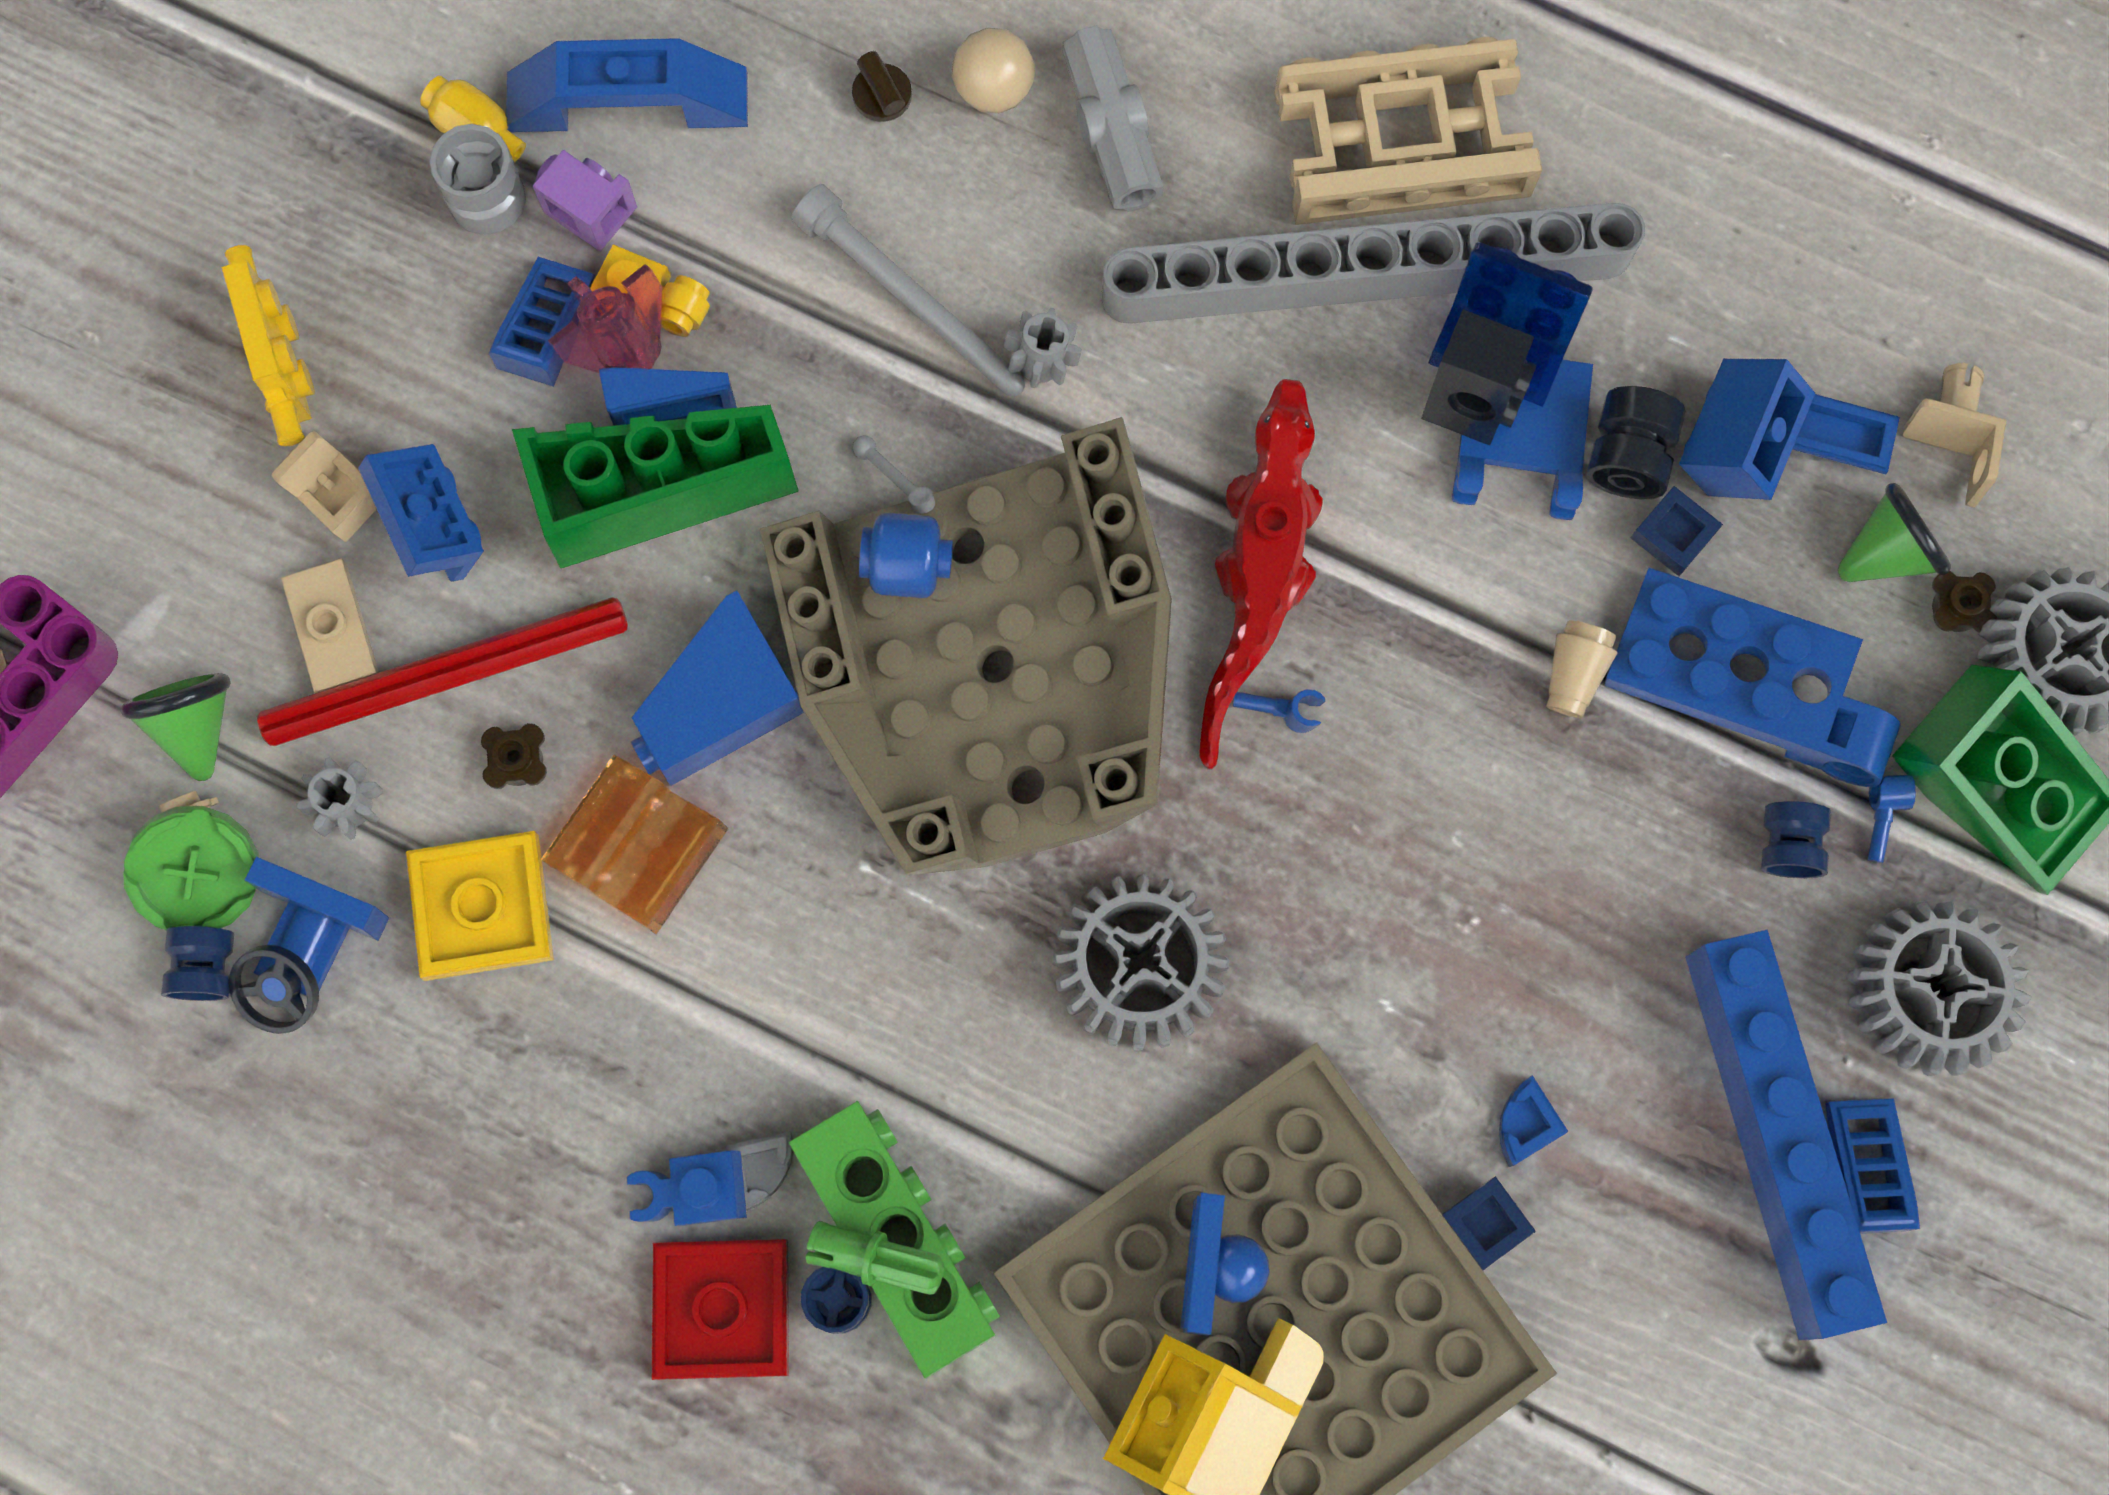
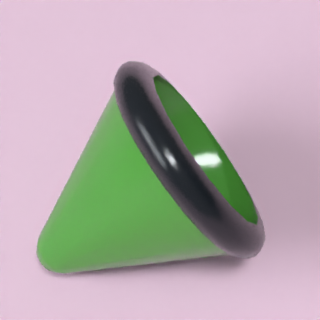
[1837,483,1951,582]
[121,673,231,781]

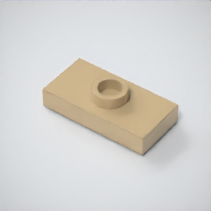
[281,558,379,693]

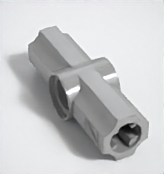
[1062,25,1163,212]

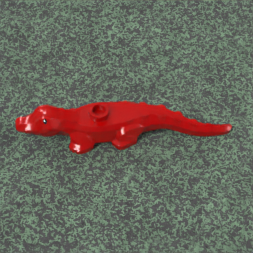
[1199,379,1323,770]

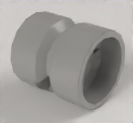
[429,124,526,235]

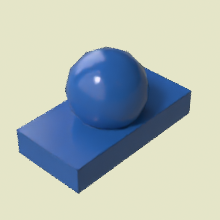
[1180,1193,1270,1336]

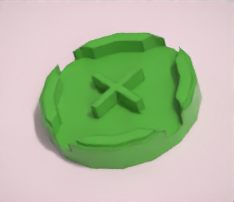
[123,806,259,930]

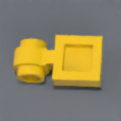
[586,244,710,337]

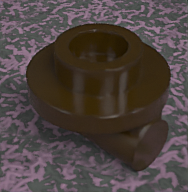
[852,51,912,122]

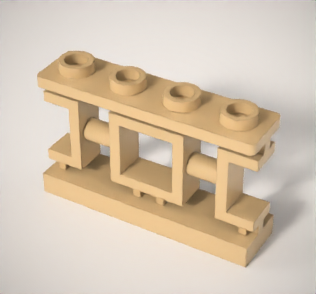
[1274,37,1542,225]

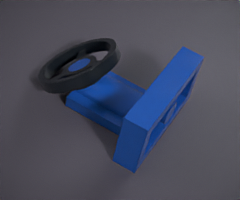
[229,857,390,1034]

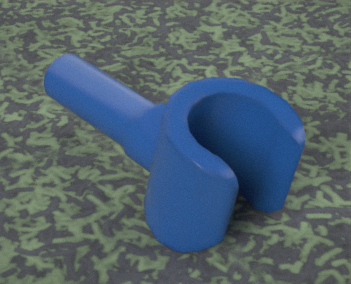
[1233,689,1326,733]
[1867,775,1916,863]

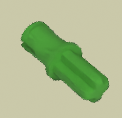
[806,1221,945,1295]

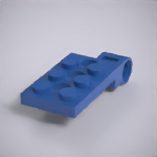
[1605,567,1901,787]

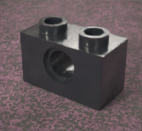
[1421,309,1537,445]

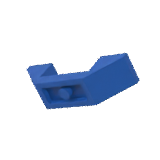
[506,38,748,132]

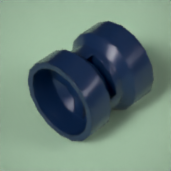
[1761,801,1831,879]
[161,926,234,1001]
[801,1267,872,1334]

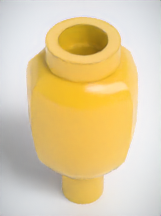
[420,75,526,162]

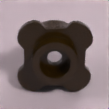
[1932,571,1997,633]
[481,723,547,789]

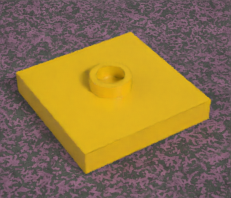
[406,831,554,981]

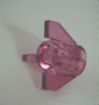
[548,264,662,373]

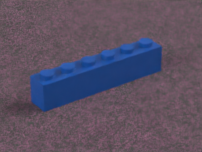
[1685,929,1887,1340]

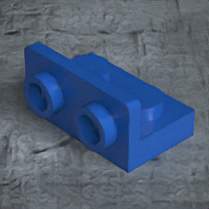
[358,444,484,582]

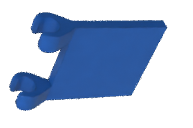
[1452,354,1593,520]

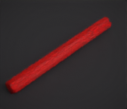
[257,597,628,746]

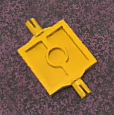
[222,245,315,446]

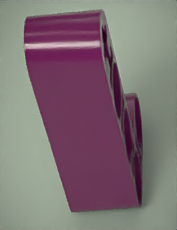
[0,575,118,798]

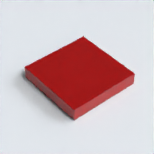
[652,1239,789,1380]

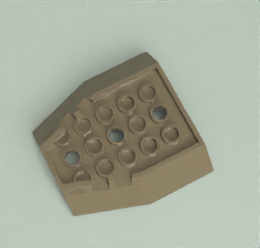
[760,417,1172,875]

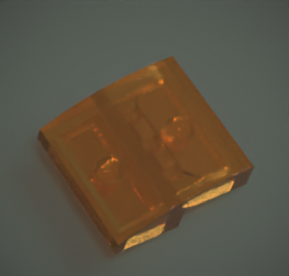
[541,754,729,935]

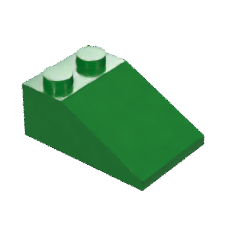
[1892,664,2109,895]

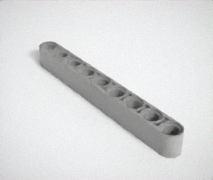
[1101,203,1645,323]

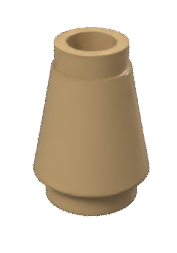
[1546,620,1617,718]

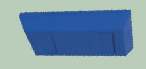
[1792,394,1900,475]

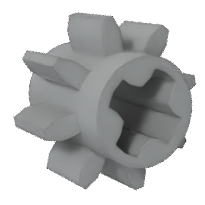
[1004,308,1082,388]
[297,757,383,840]

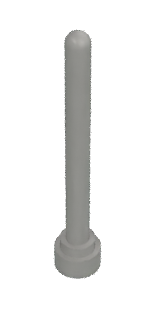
[791,184,1025,396]

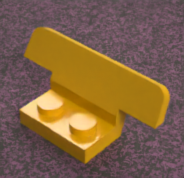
[1103,1318,1324,1495]

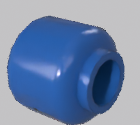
[859,513,953,598]

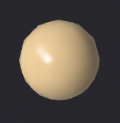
[952,28,1035,114]

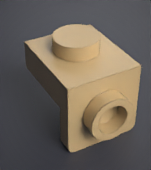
[272,431,377,543]

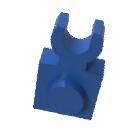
[627,1150,747,1226]

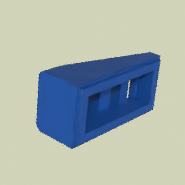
[489,256,596,387]
[599,368,737,426]
[1825,1098,1920,1234]

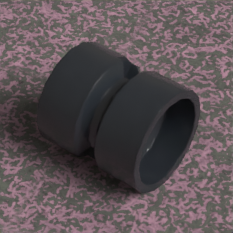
[1586,386,1686,500]

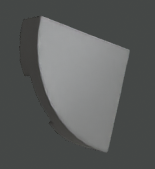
[725,1131,793,1211]

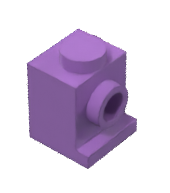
[533,150,637,252]

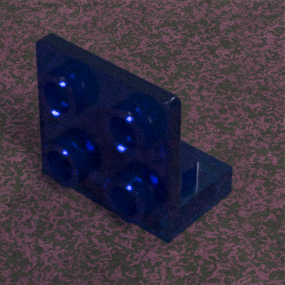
[1428,242,1593,407]

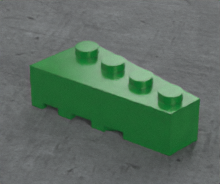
[512,404,799,569]

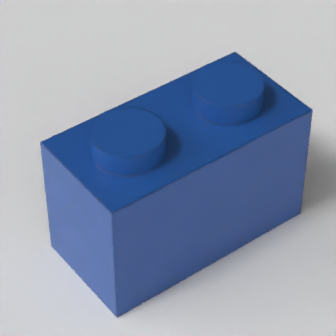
[1679,358,1815,500]

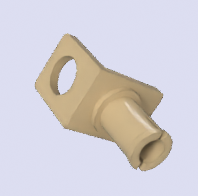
[1903,363,2006,508]

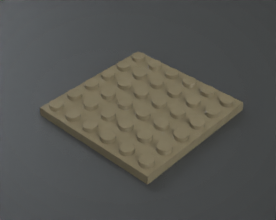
[993,1042,1557,1495]

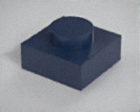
[1630,486,1723,576]
[1442,1176,1536,1270]

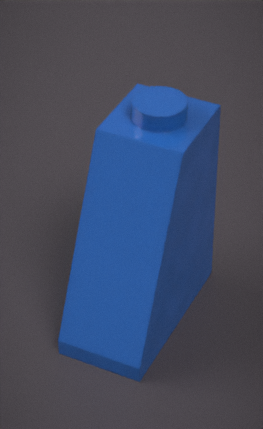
[631,590,804,786]

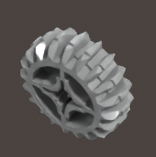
[1976,567,2109,737]
[1053,874,1229,1051]
[1847,900,2032,1076]

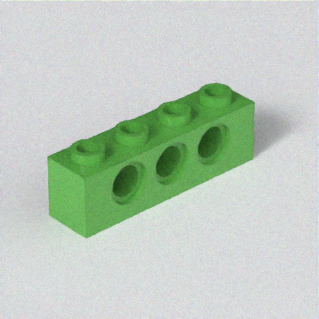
[788,1101,1000,1379]

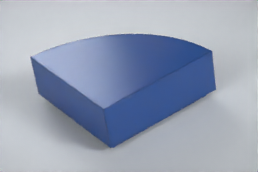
[1499,1075,1569,1167]

